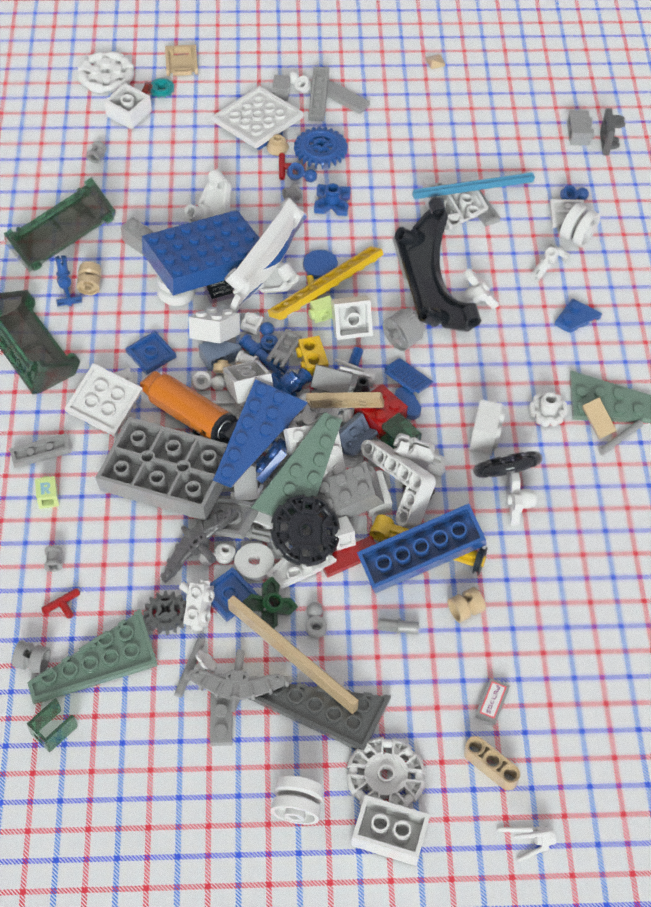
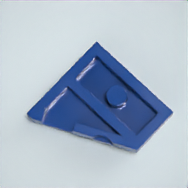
[554,298,602,333]

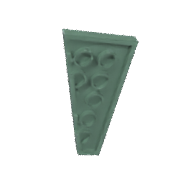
[570,371,651,423]
[250,412,342,529]
[27,609,158,704]

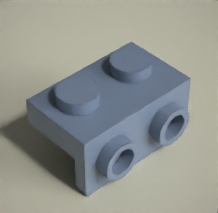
[339,412,378,456]

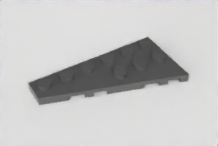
[249,683,391,751]

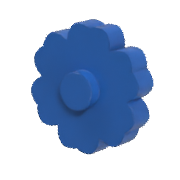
[271,370,302,398]

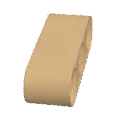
[464,736,521,791]

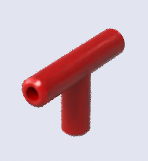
[279,153,292,180]
[41,588,80,619]

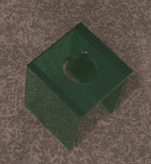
[380,413,422,449]
[27,698,78,753]

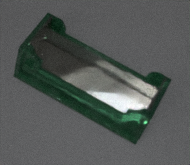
[4,177,116,272]
[0,290,80,395]

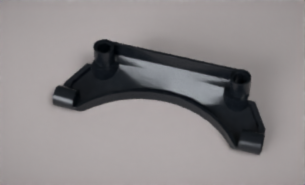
[395,197,482,332]

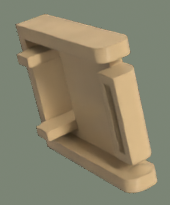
[165,44,198,76]

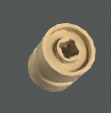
[76,262,102,295]
[447,587,486,623]

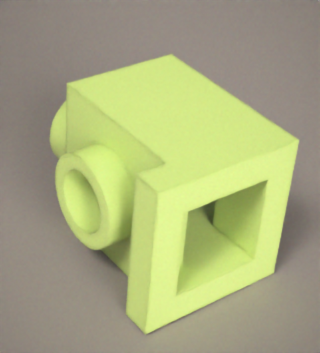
[308,296,333,323]

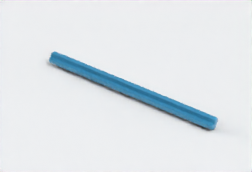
[412,172,535,199]

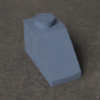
[198,341,241,371]

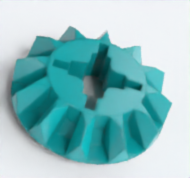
[149,78,174,99]

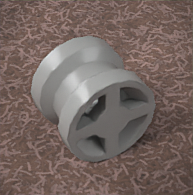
[282,183,302,202]

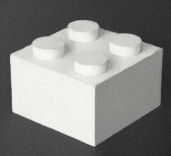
[104,83,152,129]
[331,295,373,340]
[189,307,240,343]
[469,399,505,456]

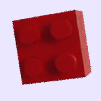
[354,384,408,440]

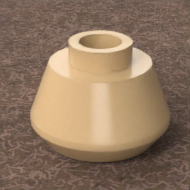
[266,134,289,156]

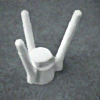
[335,358,375,389]
[497,826,556,862]

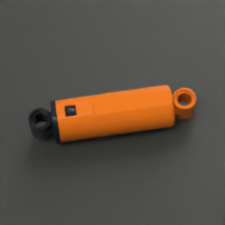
[140,371,238,444]

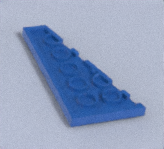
[213,379,308,488]

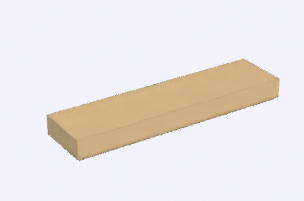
[306,392,384,408]

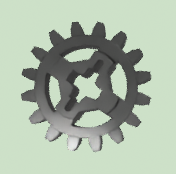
[144,591,187,635]

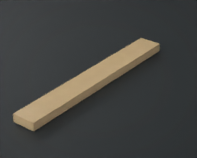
[228,596,358,714]

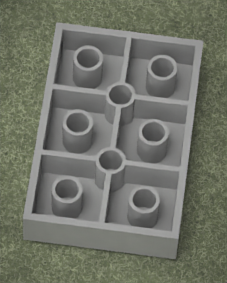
[95,417,228,521]

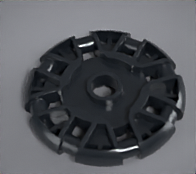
[473,451,543,478]
[270,494,340,567]

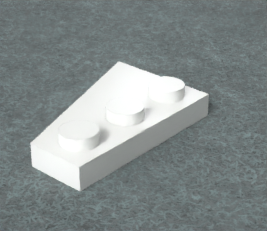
[266,545,337,590]

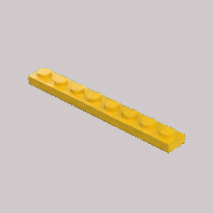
[267,246,383,320]

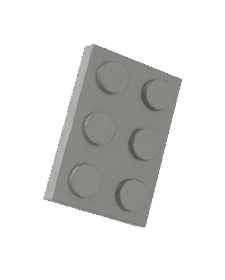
[195,498,259,539]

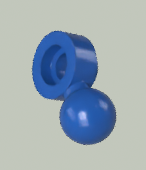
[287,162,317,182]
[560,185,589,200]
[260,322,278,353]

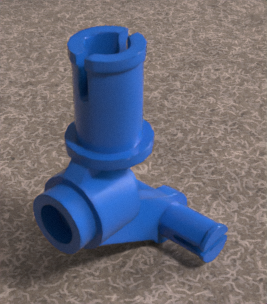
[55,255,82,307]

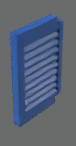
[384,358,433,394]

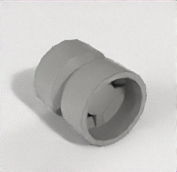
[12,640,51,674]

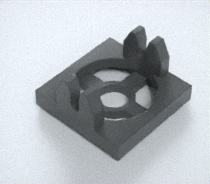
[600,108,626,156]

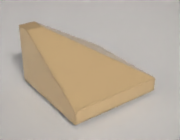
[425,54,446,69]

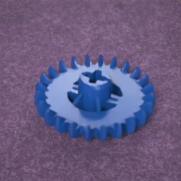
[294,126,348,169]

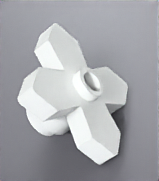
[463,268,499,309]
[506,472,536,525]

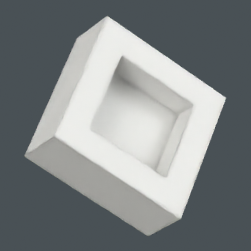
[240,312,264,335]

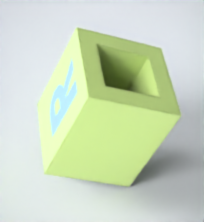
[35,476,59,509]

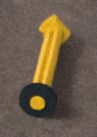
[369,514,488,575]

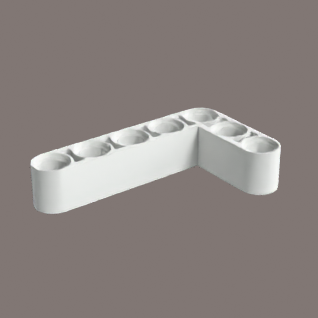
[361,440,436,527]

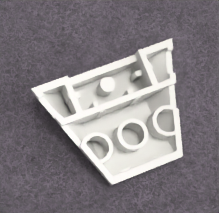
[422,180,489,230]

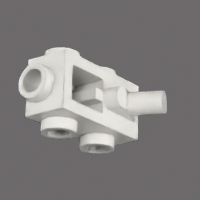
[179,580,215,631]

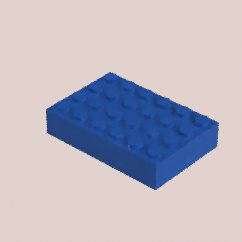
[142,210,260,296]

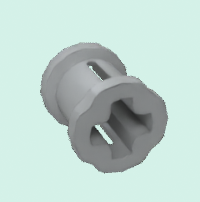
[86,141,107,163]
[44,545,63,572]

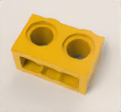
[296,336,329,376]

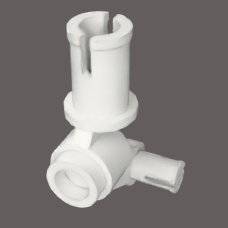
[531,242,571,280]

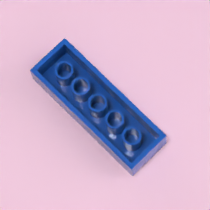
[357,503,487,594]

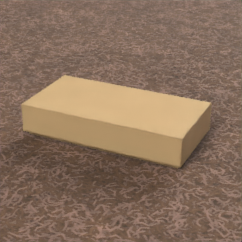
[582,397,617,440]

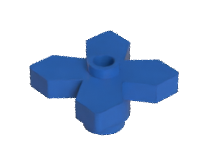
[314,183,351,216]

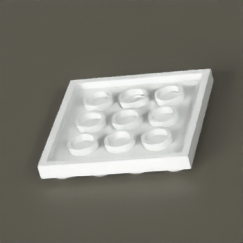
[212,86,304,149]

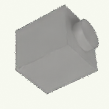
[272,75,290,101]

